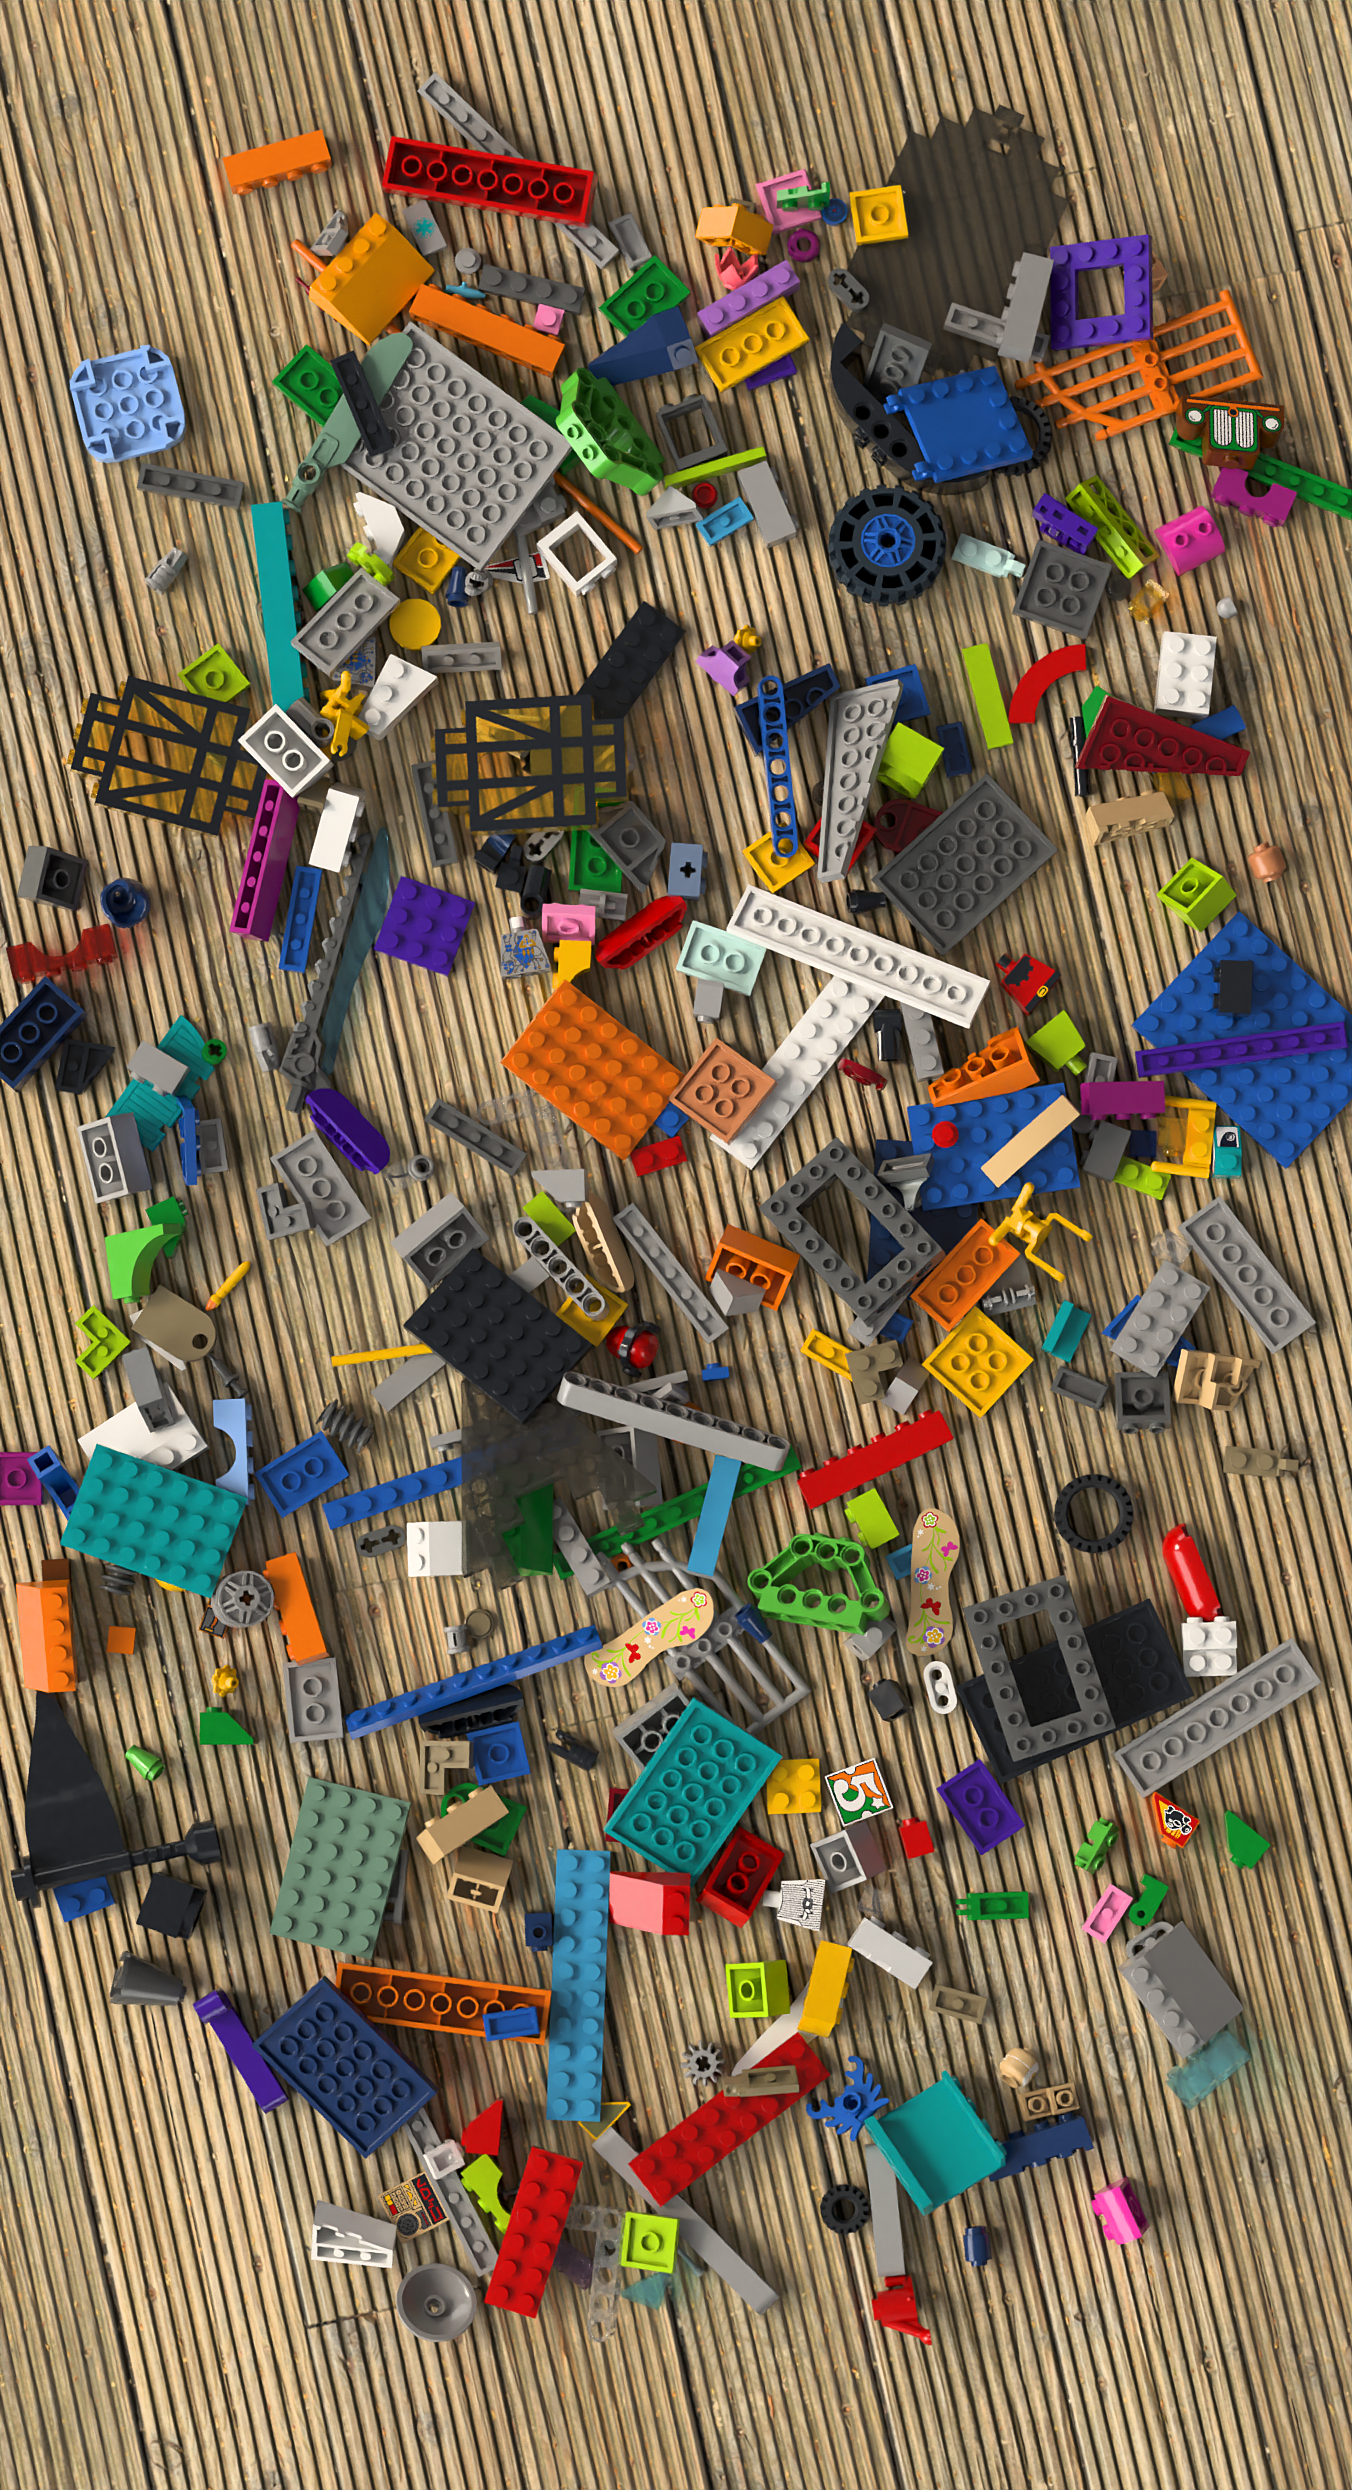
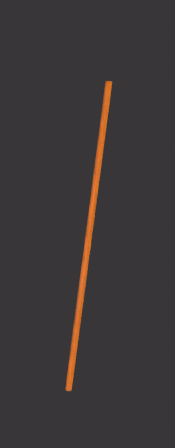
[291,239,643,555]

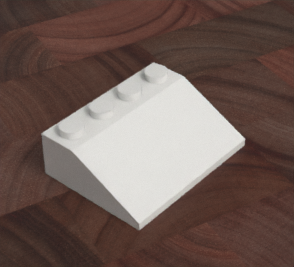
[78,1382,210,1471]

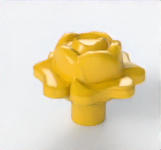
[734,625,761,656]
[212,1664,239,1697]

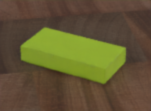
[522,1191,576,1247]

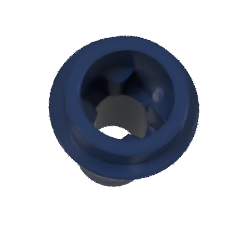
[445,567,471,608]
[735,1603,772,1644]

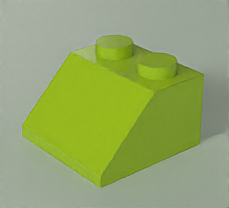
[1156,857,1236,933]
[725,1960,791,2018]

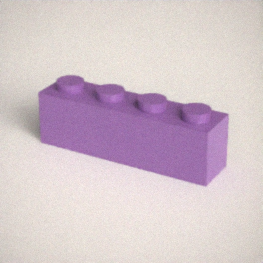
[697,260,800,339]

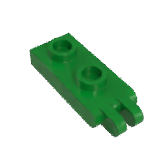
[956,1891,1029,1920]

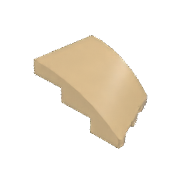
[1171,1349,1261,1411]

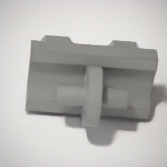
[579,889,628,921]

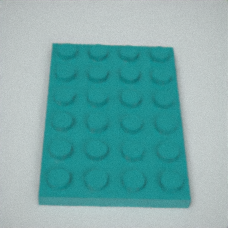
[60,1444,248,1599]
[603,1697,782,1888]

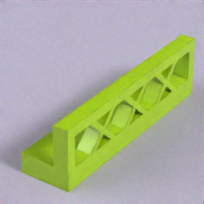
[1065,475,1160,580]

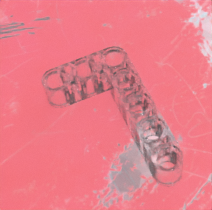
[477,1089,577,1215]
[564,2201,626,2342]

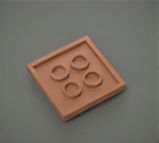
[667,1038,778,1146]

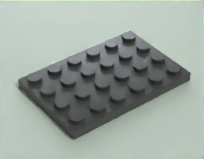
[871,773,1058,957]

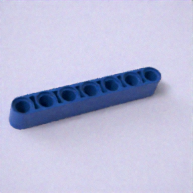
[757,676,798,858]

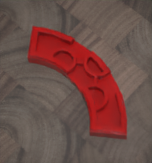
[1008,644,1086,724]

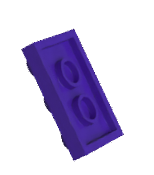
[936,1759,1025,1856]

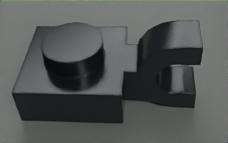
[495,845,527,894]

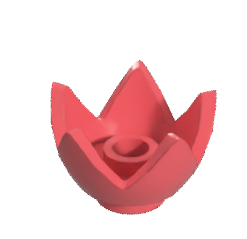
[715,247,759,290]

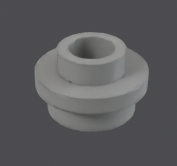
[408,1155,434,1181]

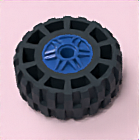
[828,484,947,607]

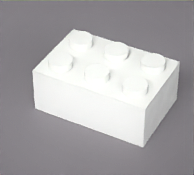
[1154,631,1217,720]

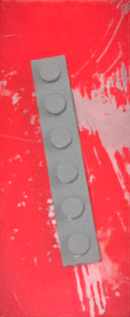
[612,1203,729,1345]

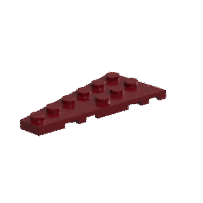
[1075,694,1250,776]

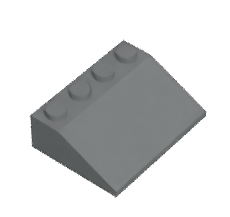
[1117,1921,1244,2059]

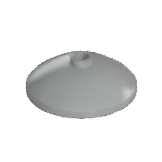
[396,2263,477,2342]

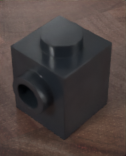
[867,1679,913,1723]

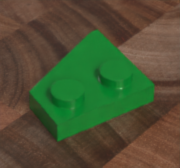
[777,182,830,212]

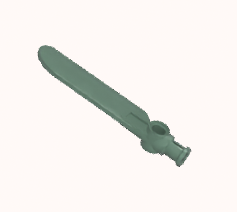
[281,332,414,514]

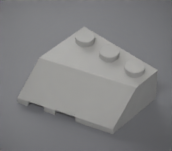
[612,1682,690,1771]

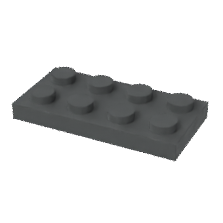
[862,323,933,415]

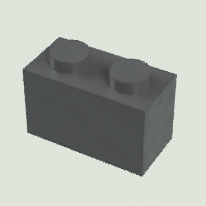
[1079,1120,1131,1183]

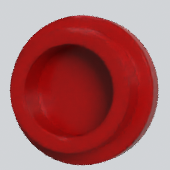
[692,482,718,509]
[932,1121,959,1148]

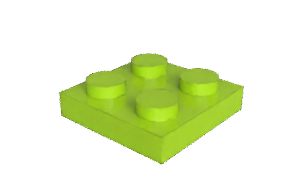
[177,643,251,712]
[621,2210,680,2274]

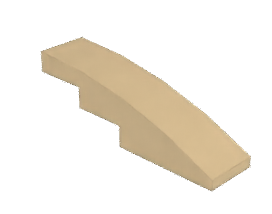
[981,1094,1081,1188]

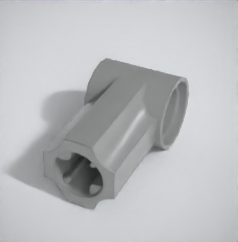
[286,697,334,748]

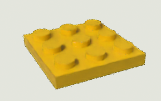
[921,1306,1034,1418]

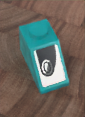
[1212,1125,1242,1179]

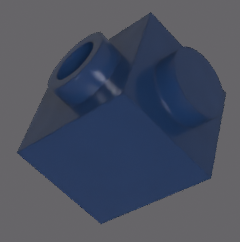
[524,1912,553,1951]

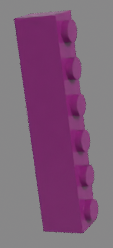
[229,779,300,942]

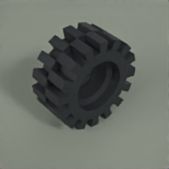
[820,2184,869,2235]

